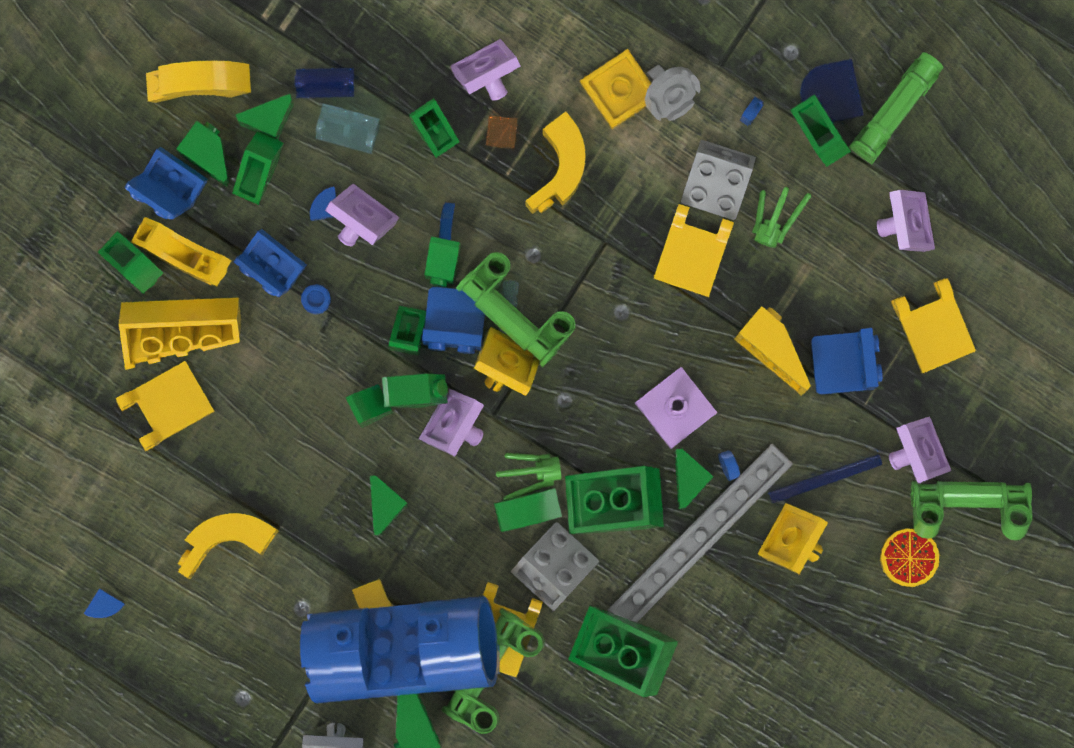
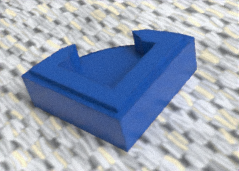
[740,97,764,126]
[310,187,336,221]
[439,202,455,240]
[84,589,125,618]

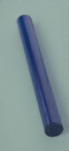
[768,454,882,504]

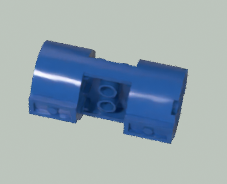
[300,596,500,703]

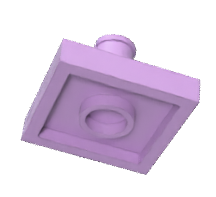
[450,39,521,100]
[325,184,400,246]
[877,190,935,252]
[635,367,717,449]
[419,388,484,456]
[889,416,951,483]

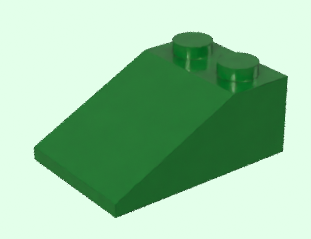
[565,466,664,534]
[568,606,678,697]
[393,694,442,748]

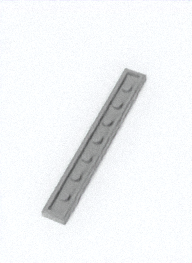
[607,444,793,623]

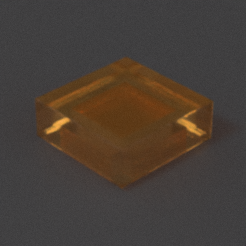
[486,116,518,149]

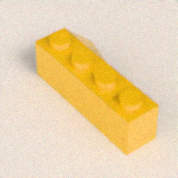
[119,298,241,370]

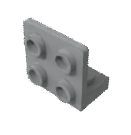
[681,139,756,220]
[510,522,599,612]

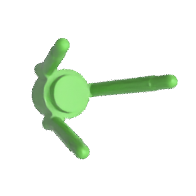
[752,187,811,248]
[496,453,561,500]

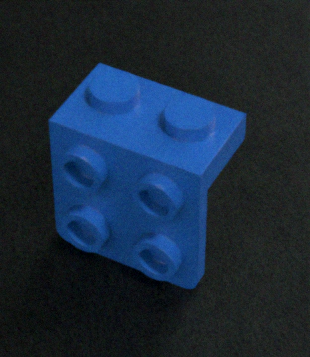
[125,147,208,219]
[422,287,485,354]
[811,328,883,395]

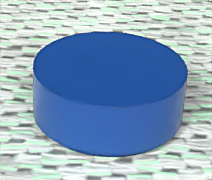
[301,284,331,315]
[718,450,740,481]

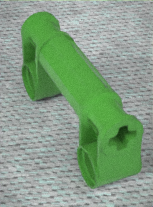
[849,52,943,165]
[456,252,575,368]
[910,481,1033,540]
[441,608,545,734]

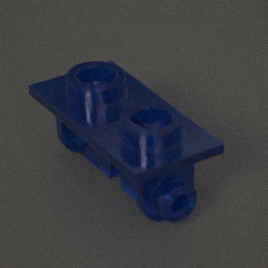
[295,68,354,98]

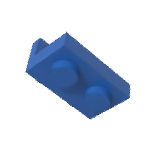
[234,229,307,297]

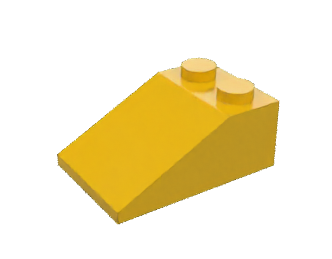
[734,306,811,396]

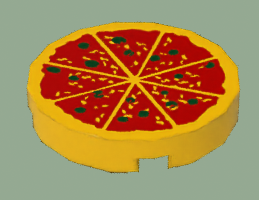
[880,528,939,587]

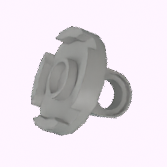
[645,65,701,121]

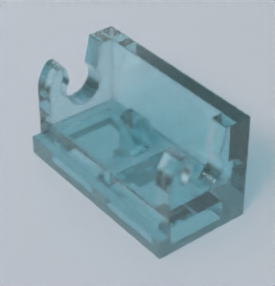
[315,103,380,154]

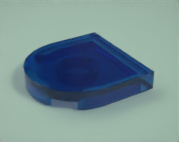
[800,59,864,122]

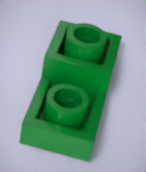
[494,488,562,532]

